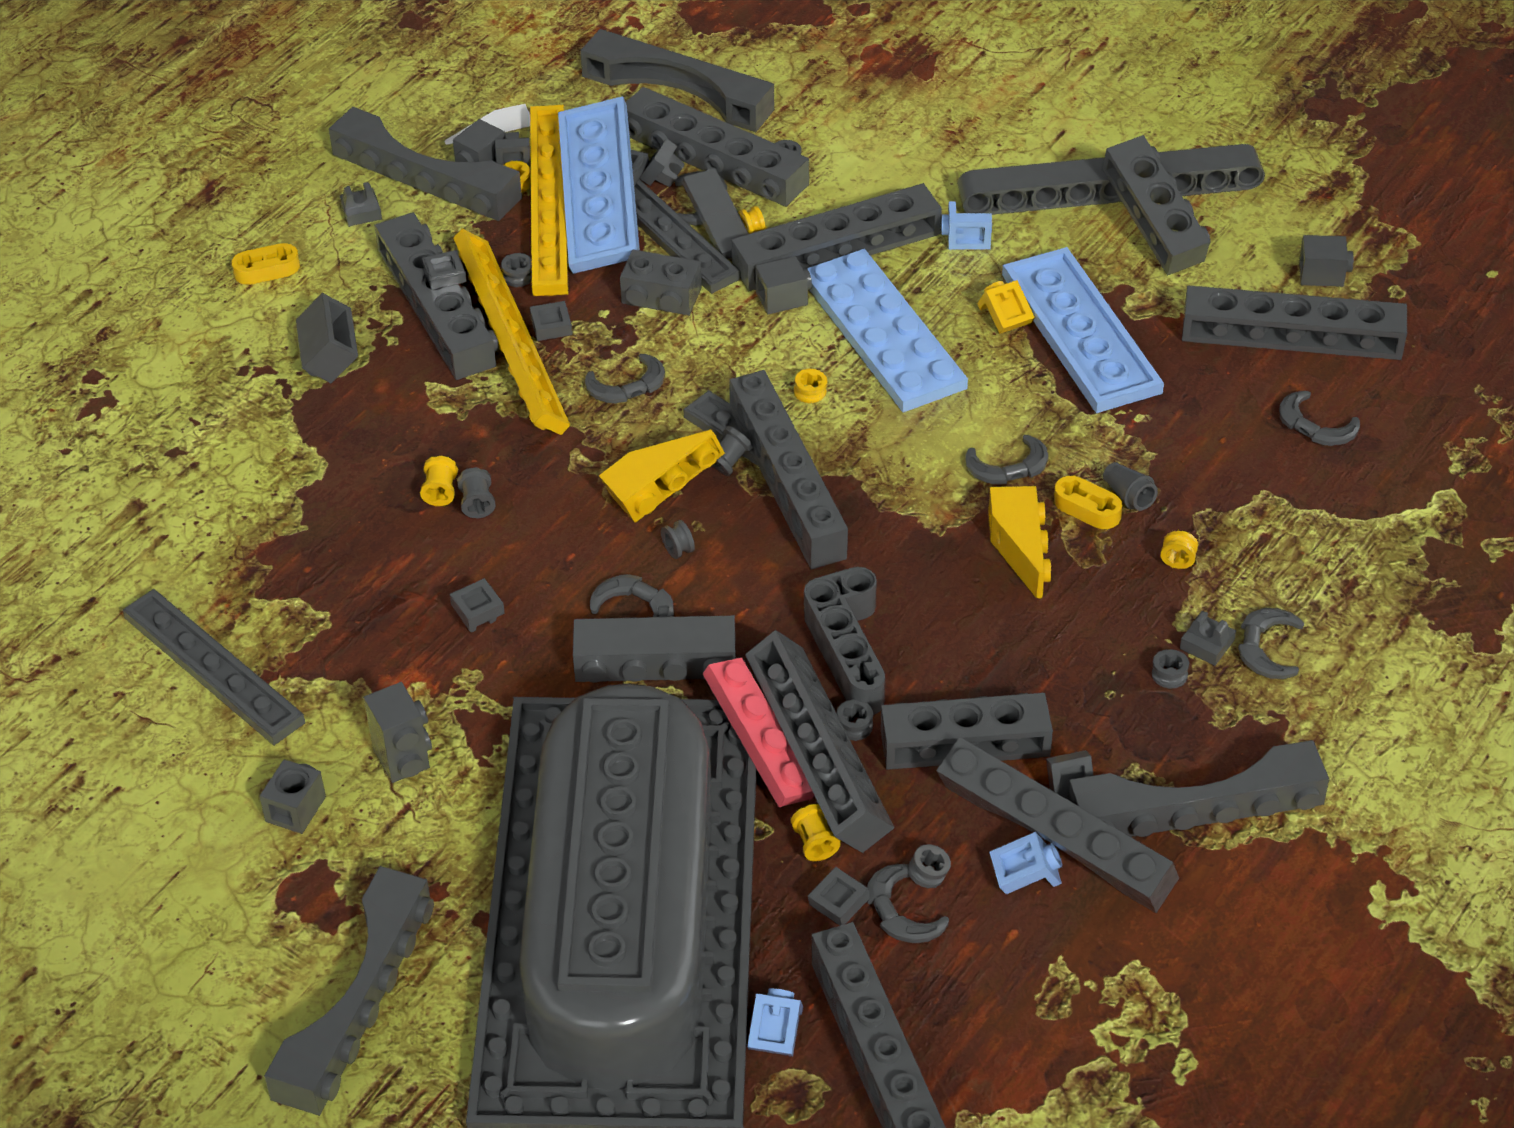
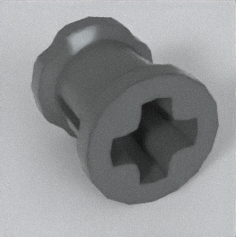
[712,426,753,476]
[457,467,496,518]

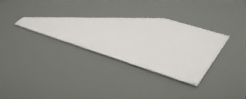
[444,104,530,145]

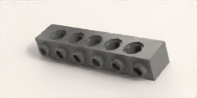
[626,87,809,207]
[731,183,942,292]
[374,212,499,380]
[1182,285,1407,360]
[729,370,848,569]
[745,630,895,853]
[812,922,946,1128]

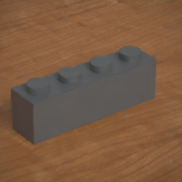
[573,615,736,683]

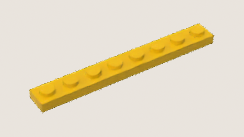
[530,105,568,296]
[453,228,570,435]

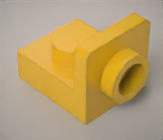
[977,280,1035,334]

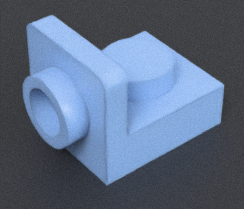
[941,201,992,250]
[990,832,1062,894]
[747,988,803,1056]

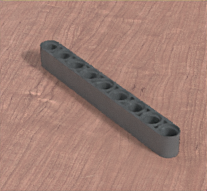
[957,144,1265,215]

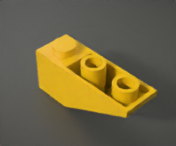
[599,429,725,523]
[988,486,1051,598]

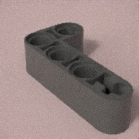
[804,567,885,715]

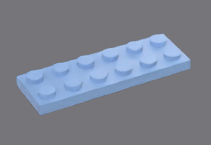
[558,96,640,274]
[1002,247,1164,413]
[807,248,968,412]

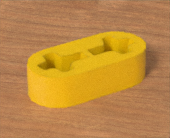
[232,243,300,285]
[1054,476,1122,529]

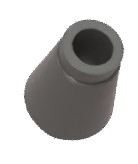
[1103,462,1158,511]

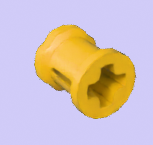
[420,456,458,506]
[791,804,840,861]

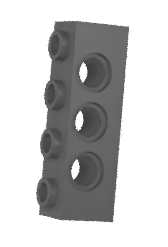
[1102,135,1211,276]
[881,693,1053,770]

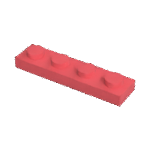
[703,657,815,807]

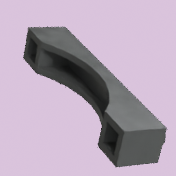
[580,29,775,132]
[329,107,522,221]
[936,737,1179,913]
[1068,740,1329,837]
[264,866,434,1116]

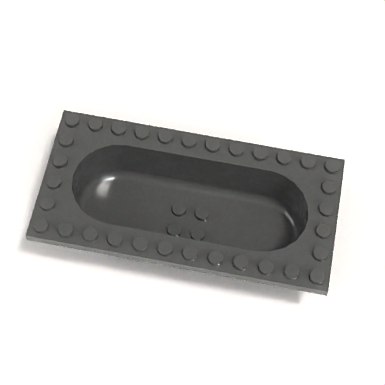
[466,683,757,1128]

